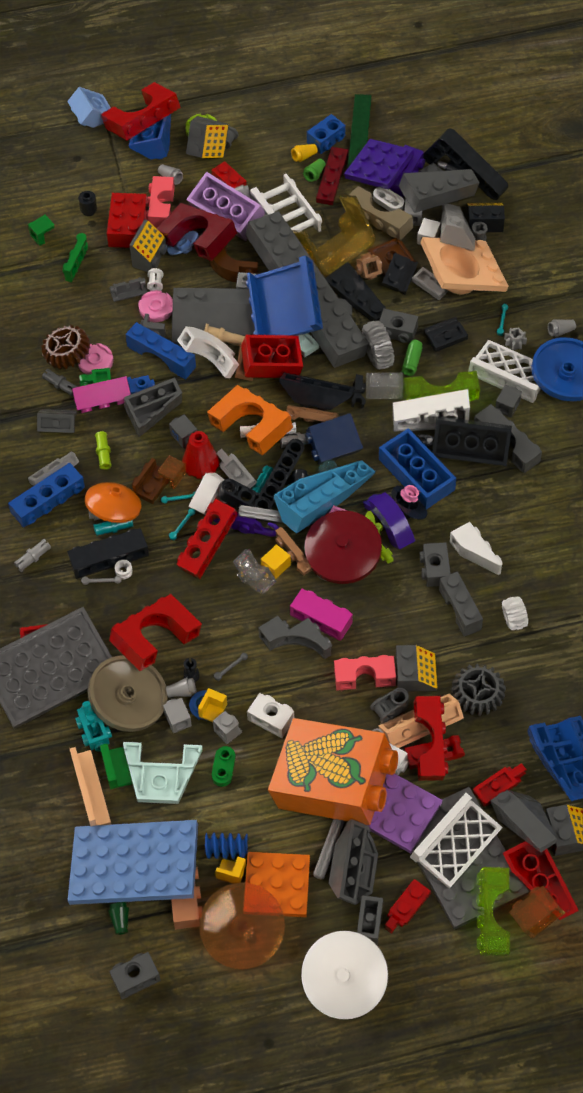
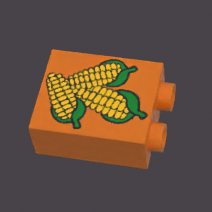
[268,718,398,825]

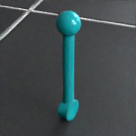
[497,304,508,336]
[161,491,196,503]
[169,508,195,540]

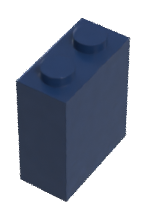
[305,413,363,465]

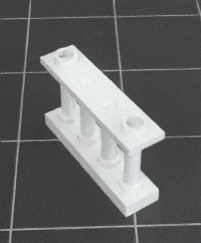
[250,174,322,234]

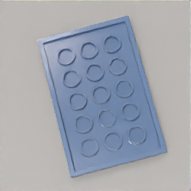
[68,820,198,905]

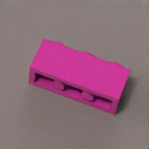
[72,376,131,413]
[290,589,353,641]

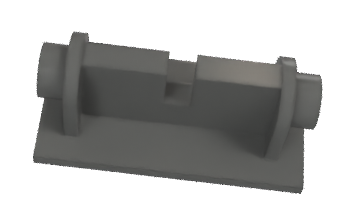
[109,277,148,302]

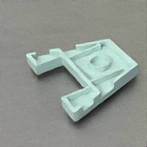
[123,742,202,804]

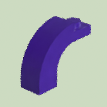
[363,492,415,550]

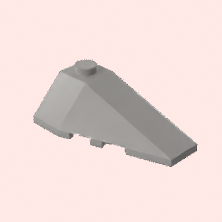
[440,203,475,251]

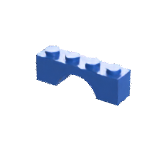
[125,322,196,380]

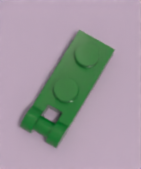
[62,233,88,282]

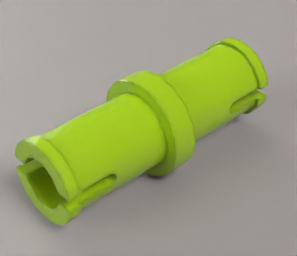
[95,431,111,470]

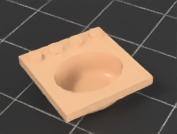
[420,237,509,295]

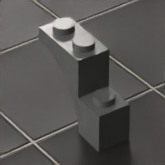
[258,616,332,659]

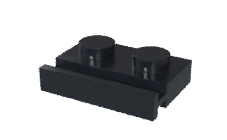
[382,253,418,295]
[424,316,468,352]

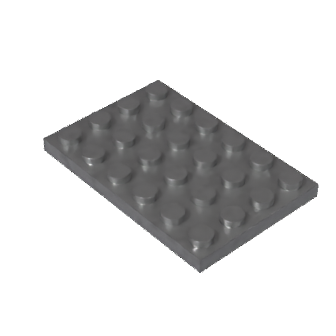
[0,607,112,729]
[412,787,529,930]

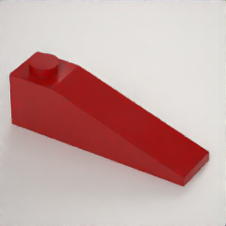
[503,841,579,920]

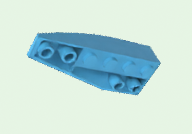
[274,460,375,534]

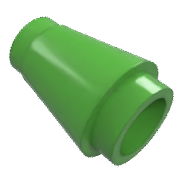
[303,159,326,182]

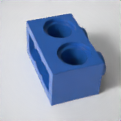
[307,114,345,154]

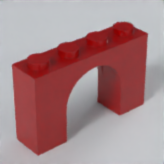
[101,82,181,140]
[109,594,202,671]

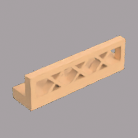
[378,694,464,748]
[70,747,112,826]

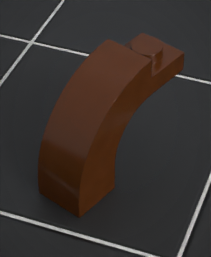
[209,245,258,283]

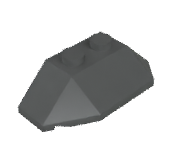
[329,819,378,905]

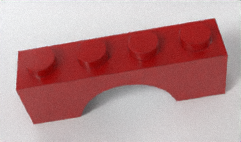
[414,696,448,781]

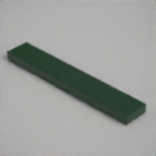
[348,94,372,167]

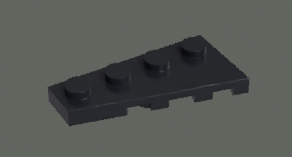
[325,262,386,321]

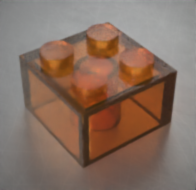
[509,886,566,939]

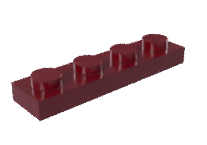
[316,147,348,206]

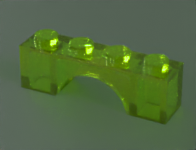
[403,371,480,401]
[477,867,510,956]

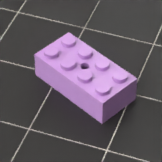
[186,172,265,241]

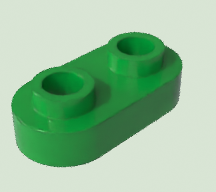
[212,746,236,787]

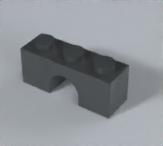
[439,572,483,637]

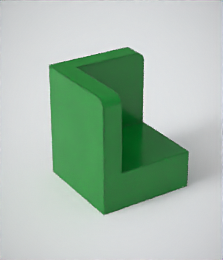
[28,215,55,246]

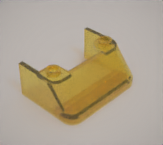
[292,195,375,275]

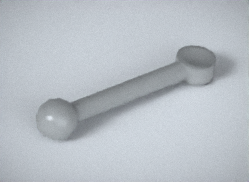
[81,576,122,585]

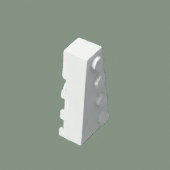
[393,389,470,431]

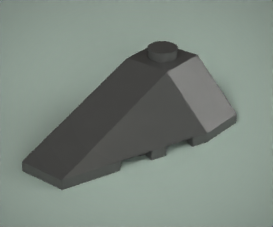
[490,790,558,852]

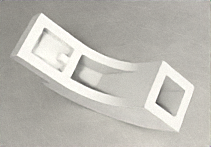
[177,326,239,378]

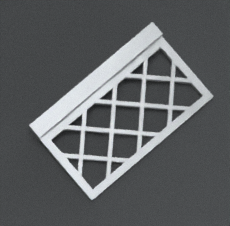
[468,340,541,403]
[410,793,503,889]

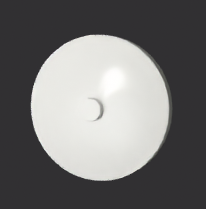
[301,931,388,1019]

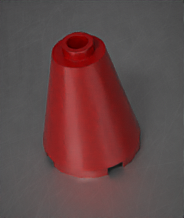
[182,431,220,479]

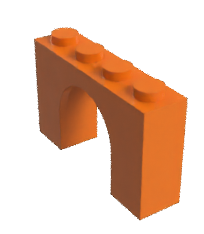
[207,385,293,455]

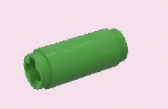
[402,340,423,376]

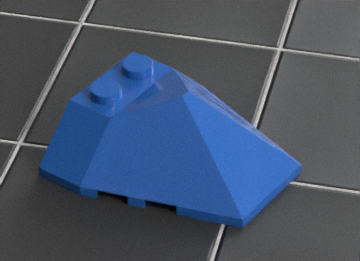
[527,716,583,801]

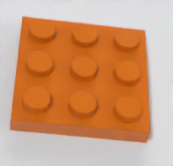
[243,852,310,917]

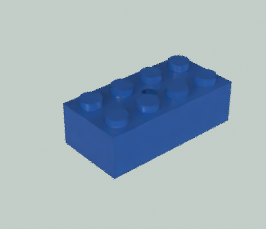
[379,428,456,510]

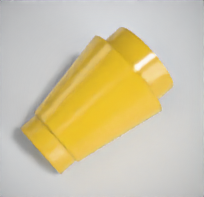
[291,144,318,162]

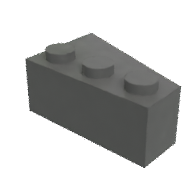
[124,377,182,437]

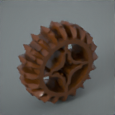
[41,324,90,370]

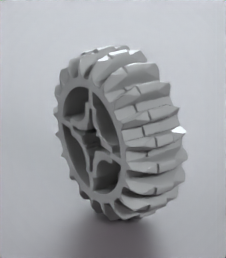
[362,320,394,370]

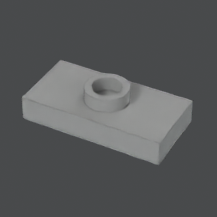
[412,267,448,300]

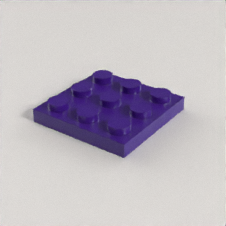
[344,139,415,190]

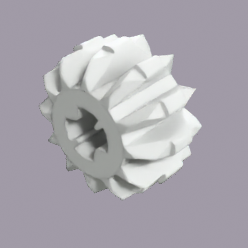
[502,596,528,630]

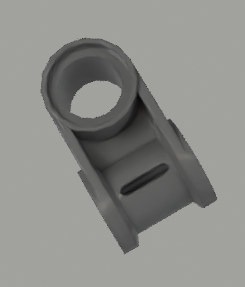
[370,688,409,724]

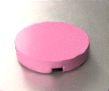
[138,290,173,322]
[78,343,113,375]

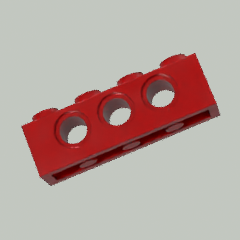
[177,499,238,579]

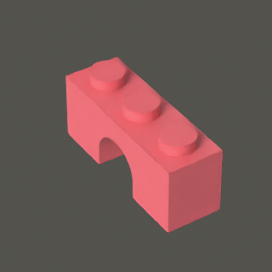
[145,176,175,228]
[334,655,396,691]

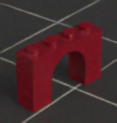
[156,203,237,261]

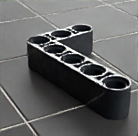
[423,128,508,200]
[218,439,304,520]

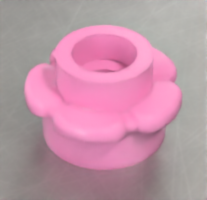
[401,485,419,503]

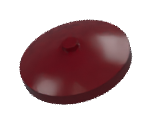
[305,510,382,584]

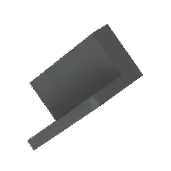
[37,409,77,433]

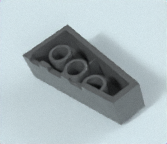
[399,169,479,213]

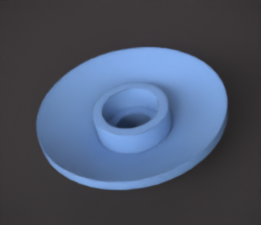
[167,231,199,255]

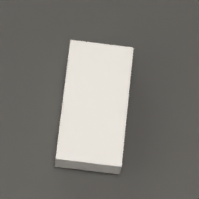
[189,473,223,515]

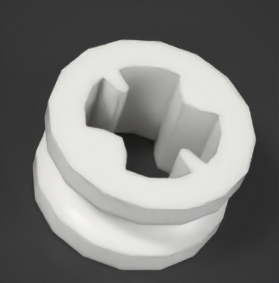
[115,560,133,579]

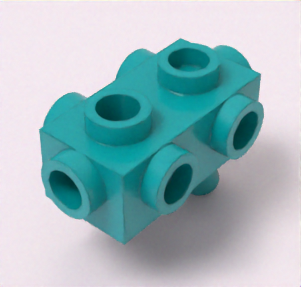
[75,701,112,751]

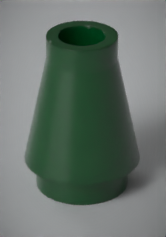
[108,902,129,935]

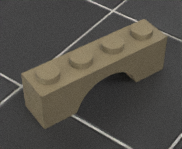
[345,186,413,240]

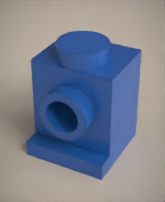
[127,375,155,394]

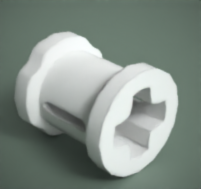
[147,268,163,291]

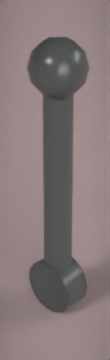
[214,653,248,681]

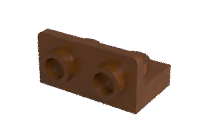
[132,458,173,504]

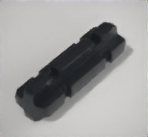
[417,434,434,446]

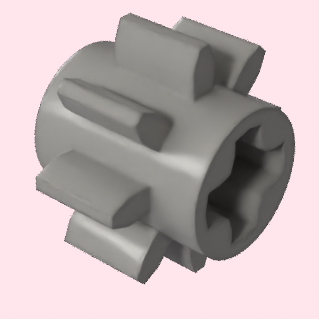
[504,327,527,350]

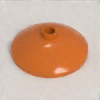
[85,482,141,523]

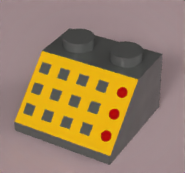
[186,116,229,158]
[130,219,167,272]
[396,645,437,692]
[545,805,583,856]

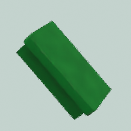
[100,743,133,790]

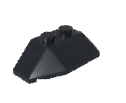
[279,372,355,411]

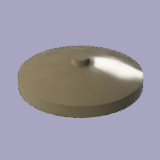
[88,655,167,732]

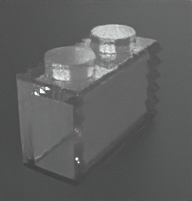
[366,372,403,399]

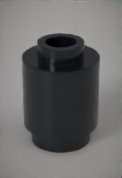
[78,191,97,216]

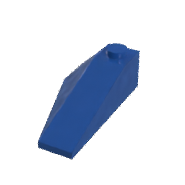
[129,114,171,160]

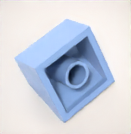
[67,87,111,128]

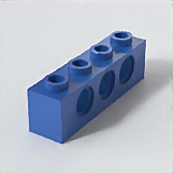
[8,463,85,528]

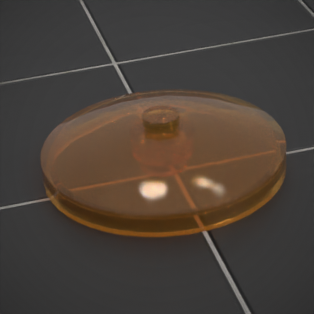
[200,883,285,970]

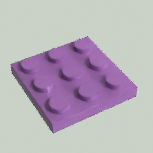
[367,774,442,854]

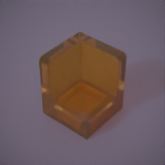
[158,455,186,489]

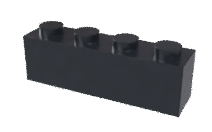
[67,528,149,579]

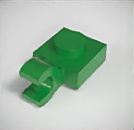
[79,368,111,387]

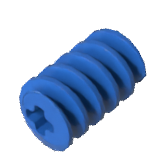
[205,832,248,860]

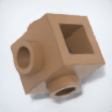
[355,253,383,280]

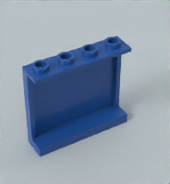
[246,255,323,336]

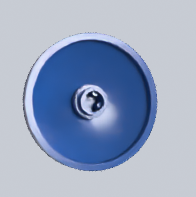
[531,338,583,401]

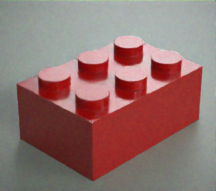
[107,193,148,248]
[241,335,303,378]

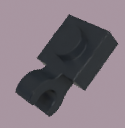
[350,374,366,409]

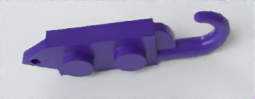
[213,514,280,537]

